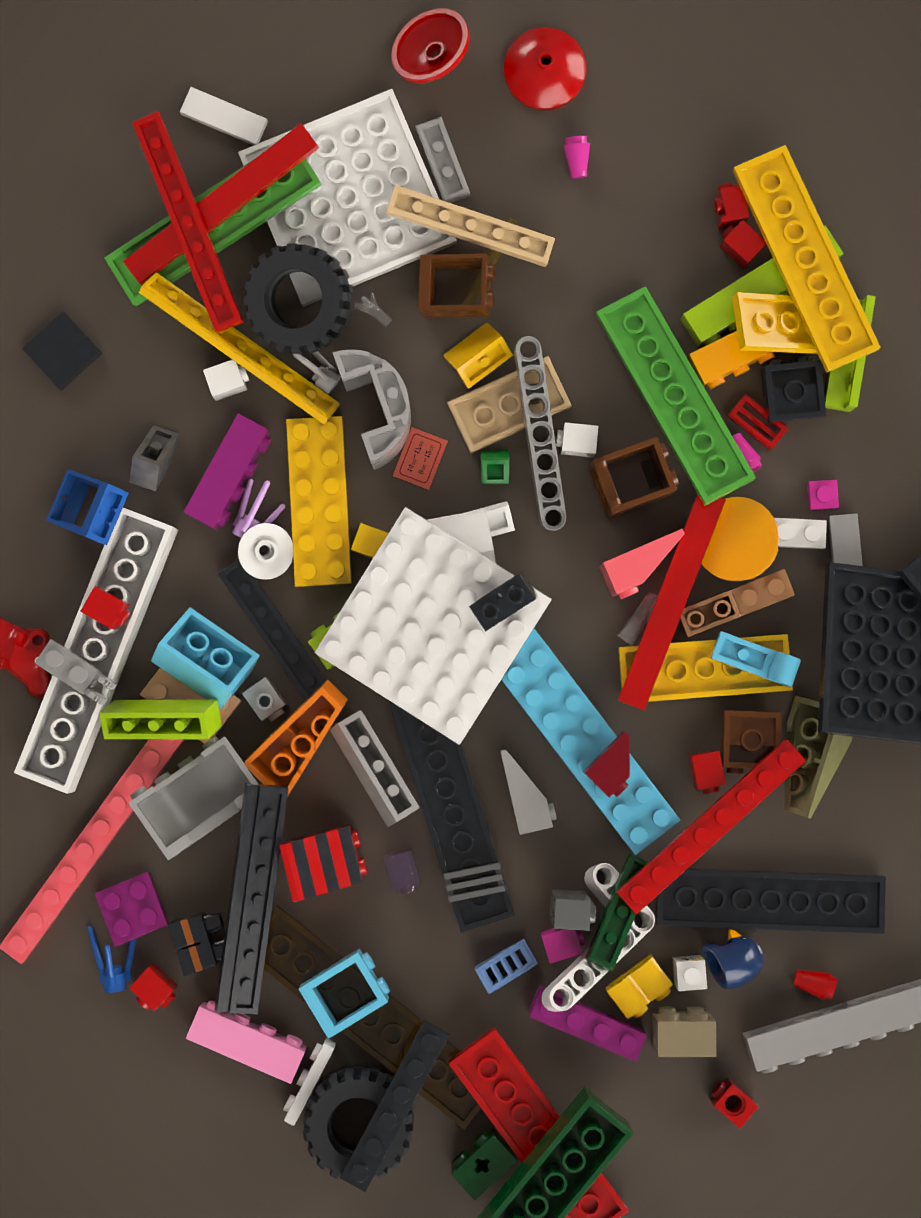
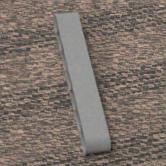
[514,336,566,531]

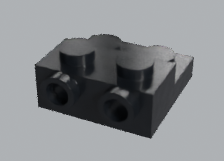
[761,356,827,423]

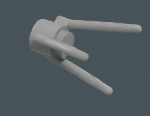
[293,350,341,394]

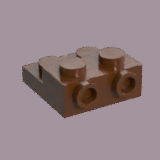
[720,710,782,774]

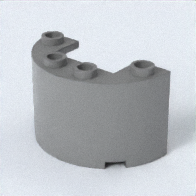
[333,350,411,470]
[128,736,258,860]

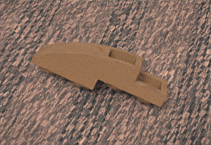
[680,569,795,637]

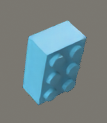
[151,607,260,710]

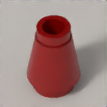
[793,969,837,1000]

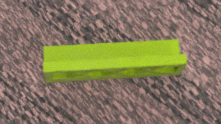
[824,295,876,412]

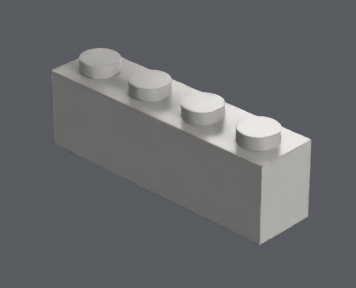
[330,710,420,827]

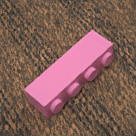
[186,1001,307,1084]

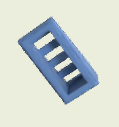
[475,938,538,994]

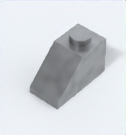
[129,425,179,491]

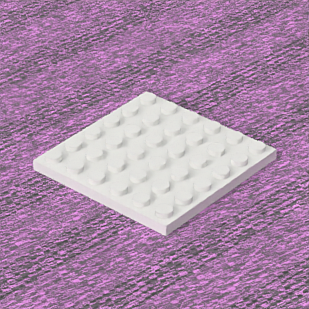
[238,89,457,307]
[315,507,552,745]

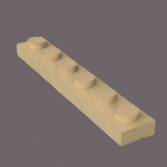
[386,185,555,267]

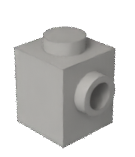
[242,677,288,722]

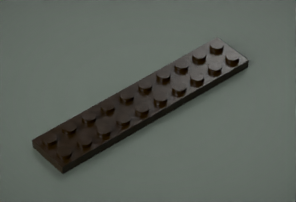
[264,905,481,1129]

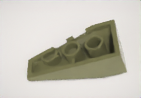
[784,696,853,819]

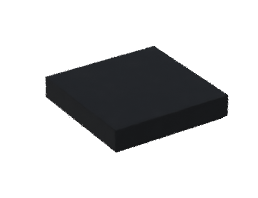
[22,311,103,391]

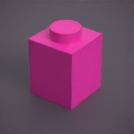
[540,928,586,964]

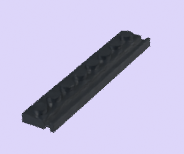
[214,783,288,1014]

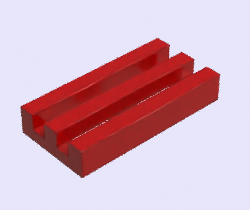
[726,394,789,451]

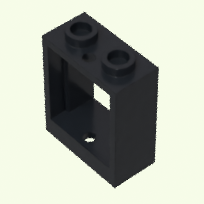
[469,571,538,632]

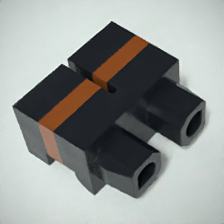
[168,912,224,977]

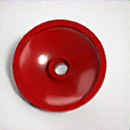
[391,8,470,83]
[504,27,586,110]

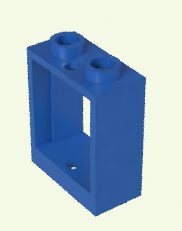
[46,469,129,545]

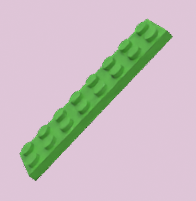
[105,159,322,306]
[596,286,756,506]

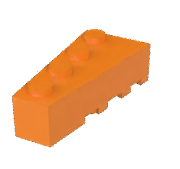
[243,680,348,796]

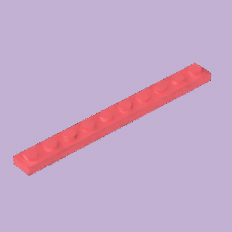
[0,739,185,964]

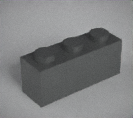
[549,889,596,931]

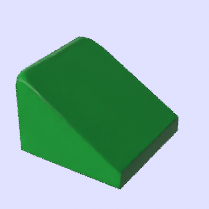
[481,450,509,484]

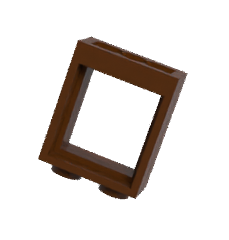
[418,254,496,318]

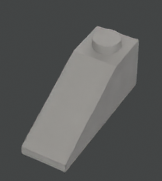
[500,749,557,835]

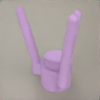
[232,479,285,538]

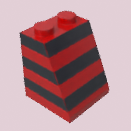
[279,824,368,902]

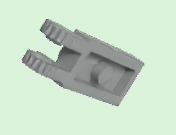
[35,639,117,705]

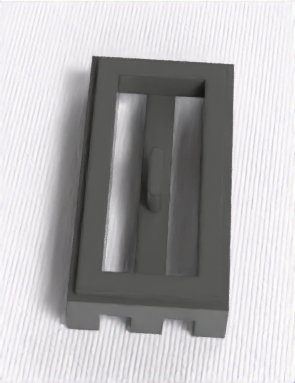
[444,862,505,902]

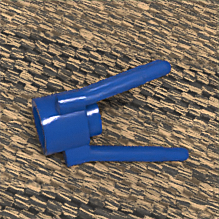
[87,925,136,993]

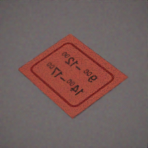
[393,427,448,490]

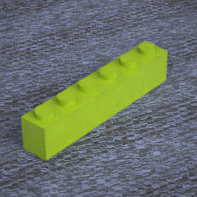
[680,225,844,348]

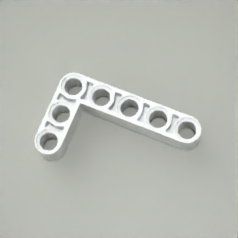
[542,863,655,1012]

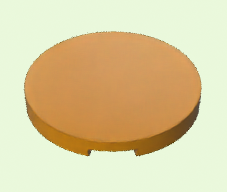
[701,497,779,581]

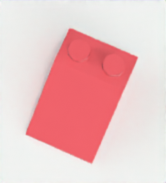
[599,529,685,599]

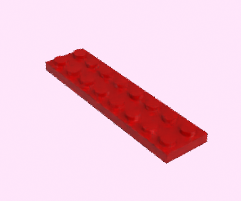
[448,1026,629,1218]

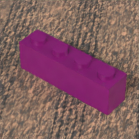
[184,413,272,531]
[528,985,647,1062]

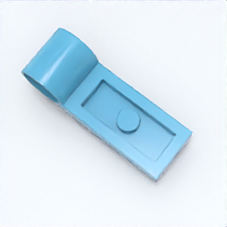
[710,631,801,687]

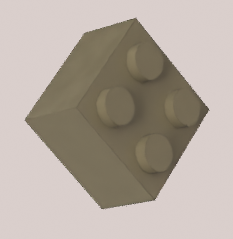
[651,1006,716,1057]

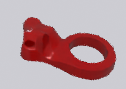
[0,617,51,698]

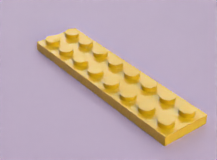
[733,145,881,373]

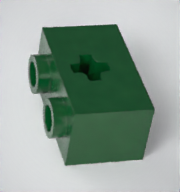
[451,1129,517,1200]

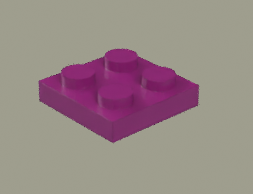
[95,872,169,947]

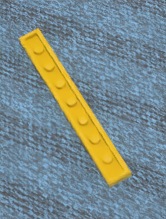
[139,272,340,425]

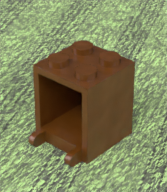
[588,437,679,519]

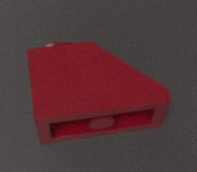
[583,731,630,798]

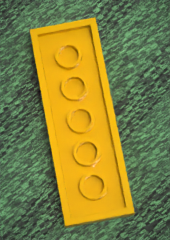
[286,416,352,587]
[618,634,793,704]

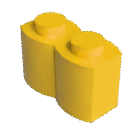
[606,954,673,1019]

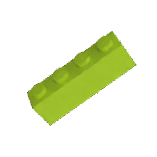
[99,699,222,739]

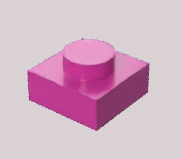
[807,480,839,510]

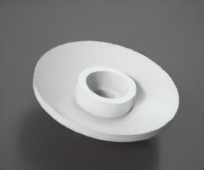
[238,523,293,579]

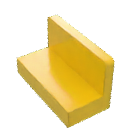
[443,323,513,389]

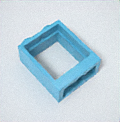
[299,948,390,1039]

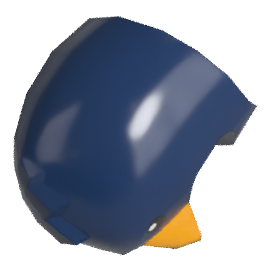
[701,929,763,989]

